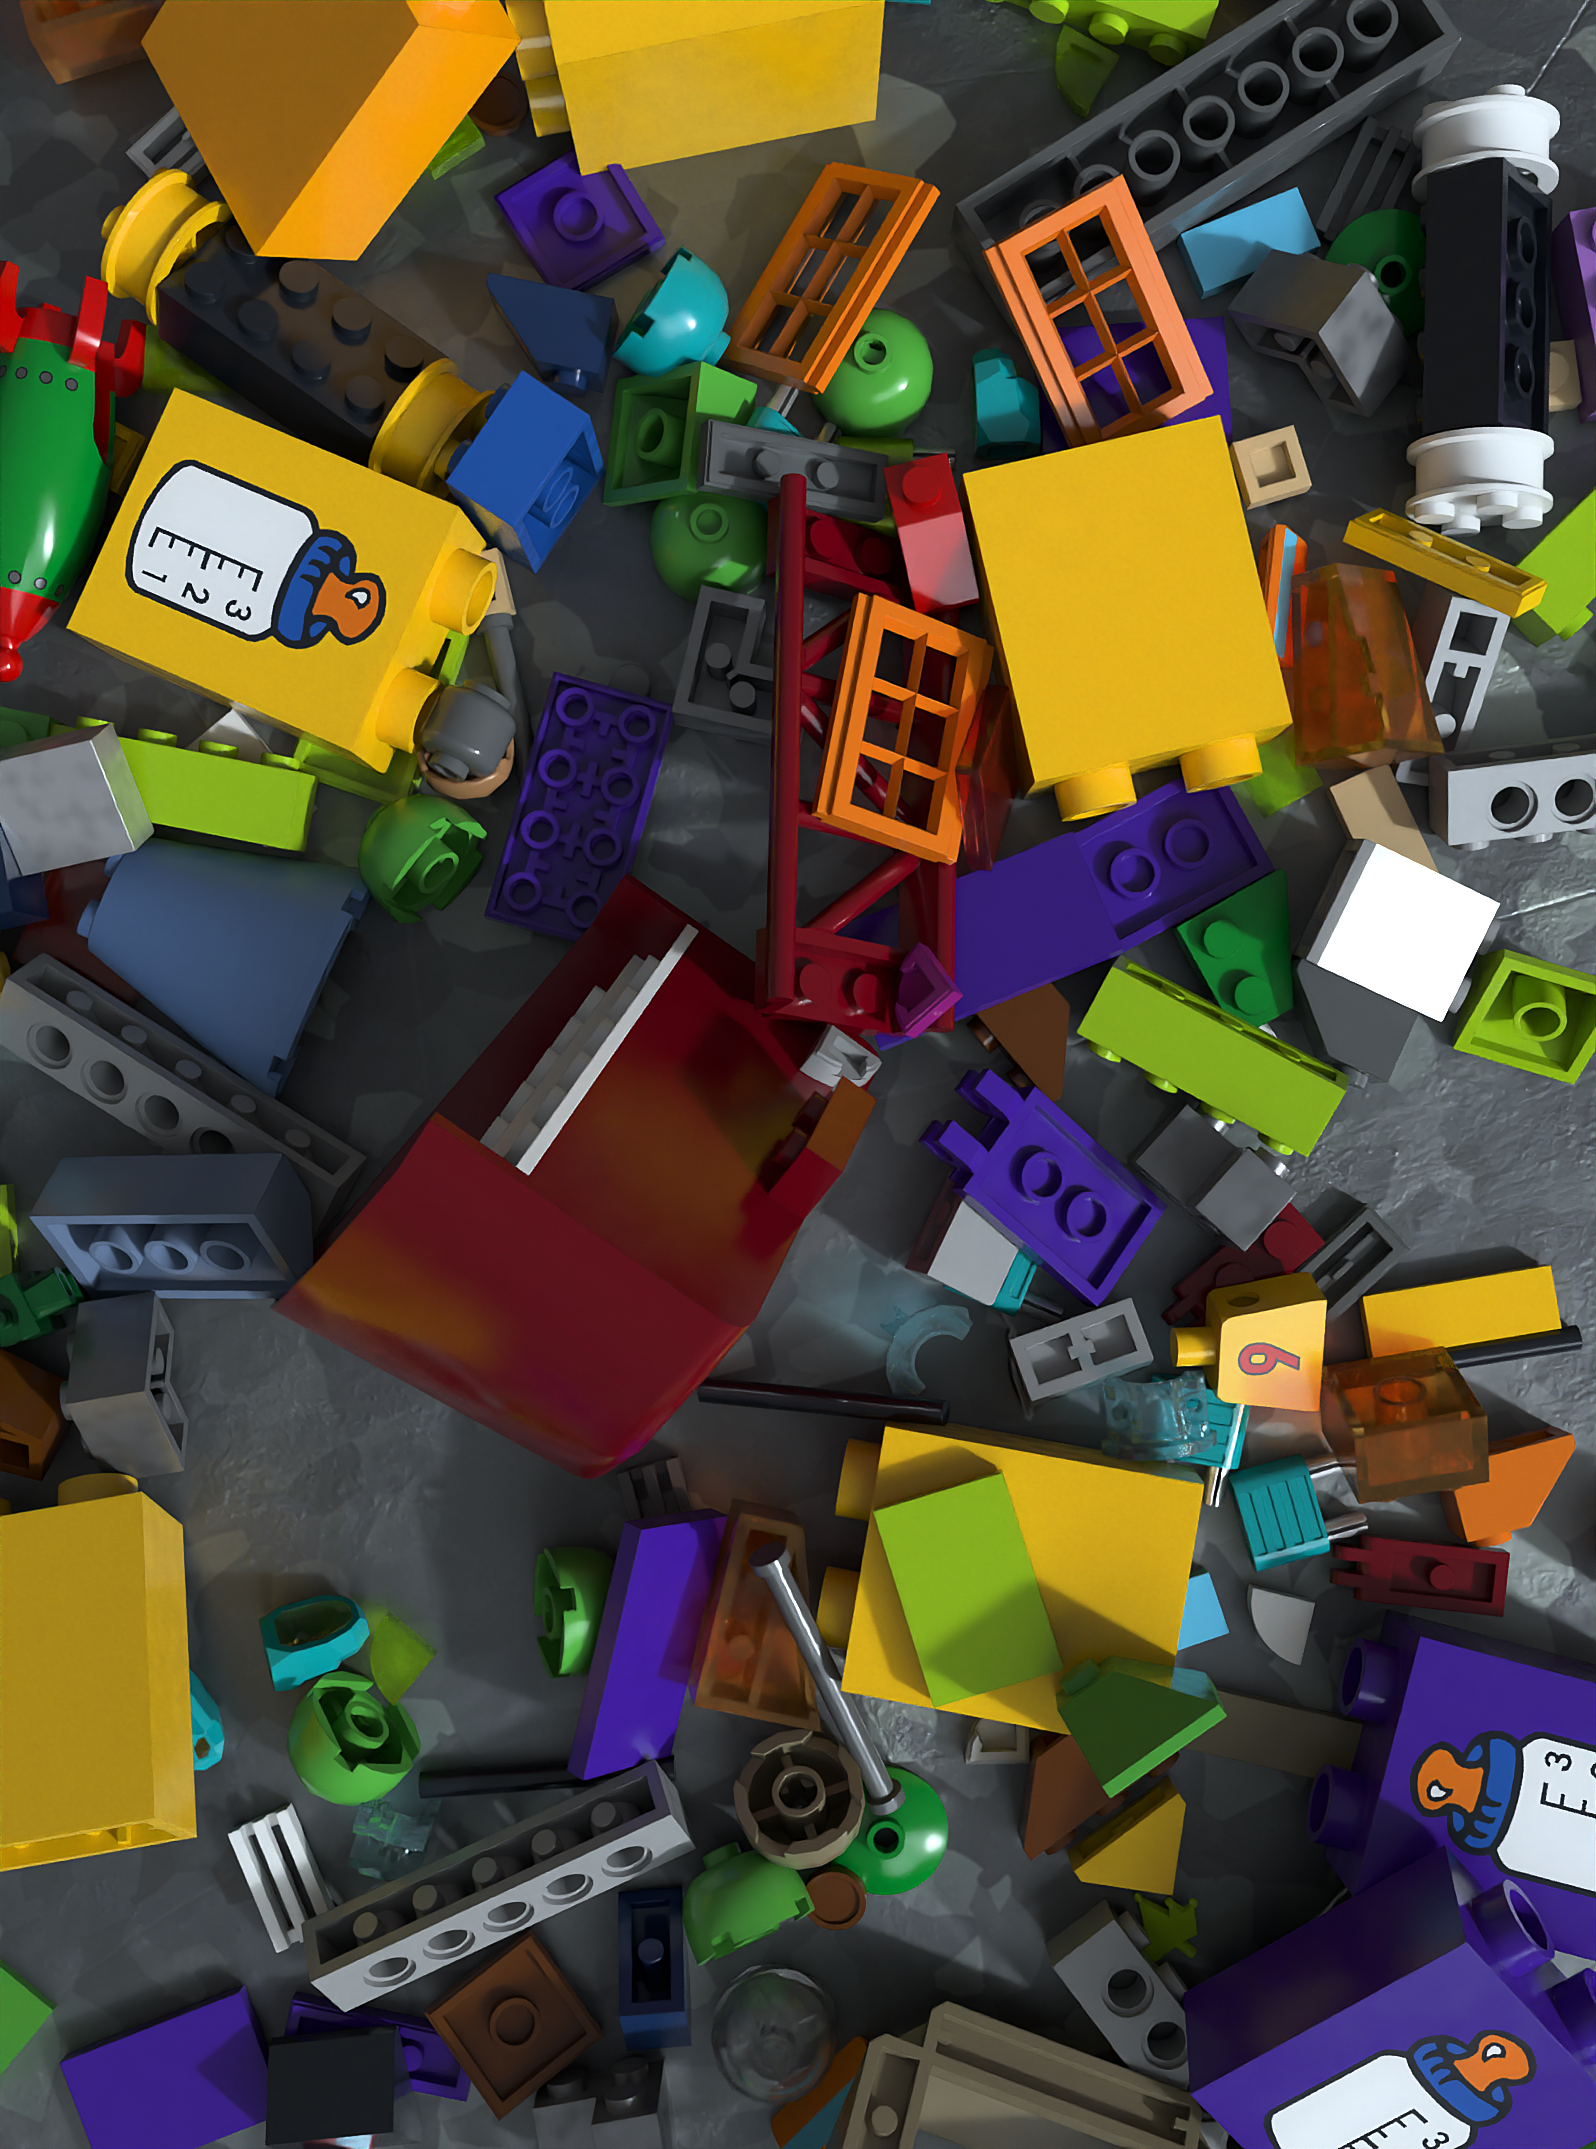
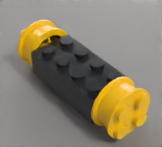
[101,167,496,504]

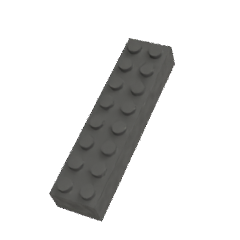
[950,0,1462,339]

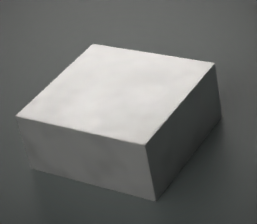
[0,722,155,876]

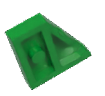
[1171,867,1293,1028]

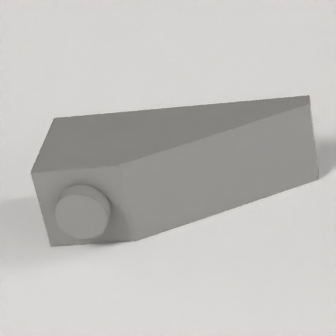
[1391,580,1511,787]

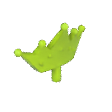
[1133,1893,1199,1961]

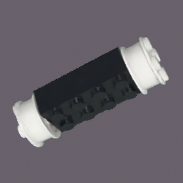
[1405,84,1560,538]

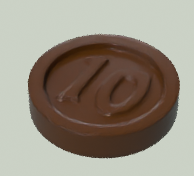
[468,70,529,137]
[805,1865,867,1930]

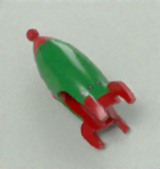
[0,261,147,682]

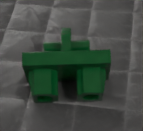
[0,1267,90,1347]

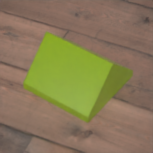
[1453,949,1596,1085]

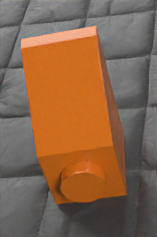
[1430,1426,1576,1547]

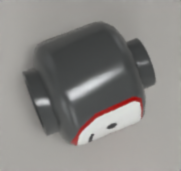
[419,679,516,782]

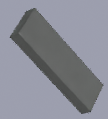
[696,419,888,524]

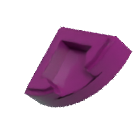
[895,942,963,1039]

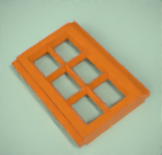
[718,162,940,395]
[981,174,1214,449]
[811,592,995,865]

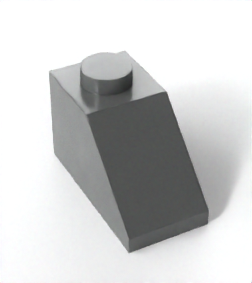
[1291,958,1419,1089]

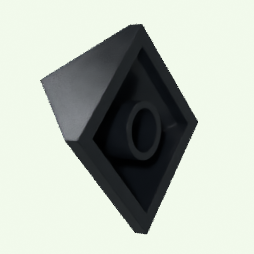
[265,2024,423,2149]

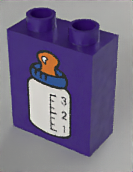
[1306,1609,1596,1961]
[1184,1845,1596,2149]

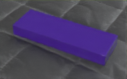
[284,1991,472,2102]

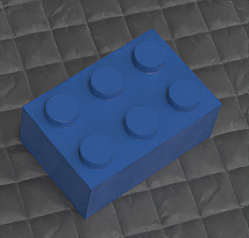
[446,370,606,575]

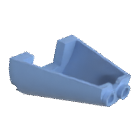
[77,837,371,1100]

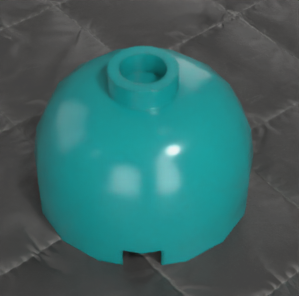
[612,245,731,377]

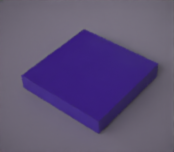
[493,147,666,292]

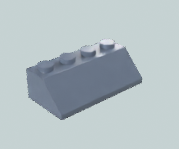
[29,1152,314,1299]

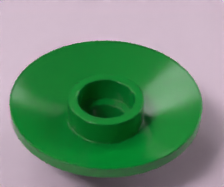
[1324,209,1426,337]
[830,1765,948,1895]

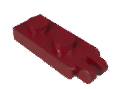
[1161,1202,1325,1327]
[1329,1533,1510,1617]

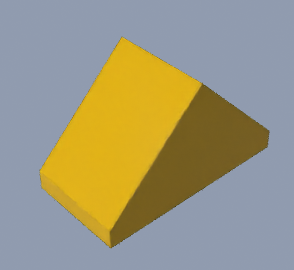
[1066,1776,1186,1896]

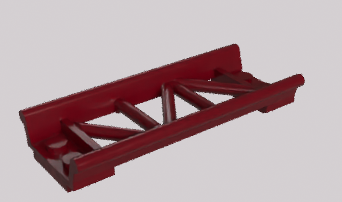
[754,473,959,1037]

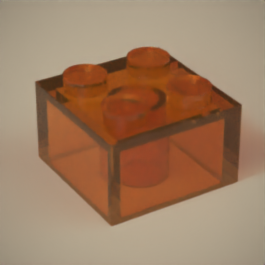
[1320,1346,1490,1504]

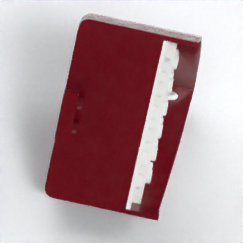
[269,873,879,1479]

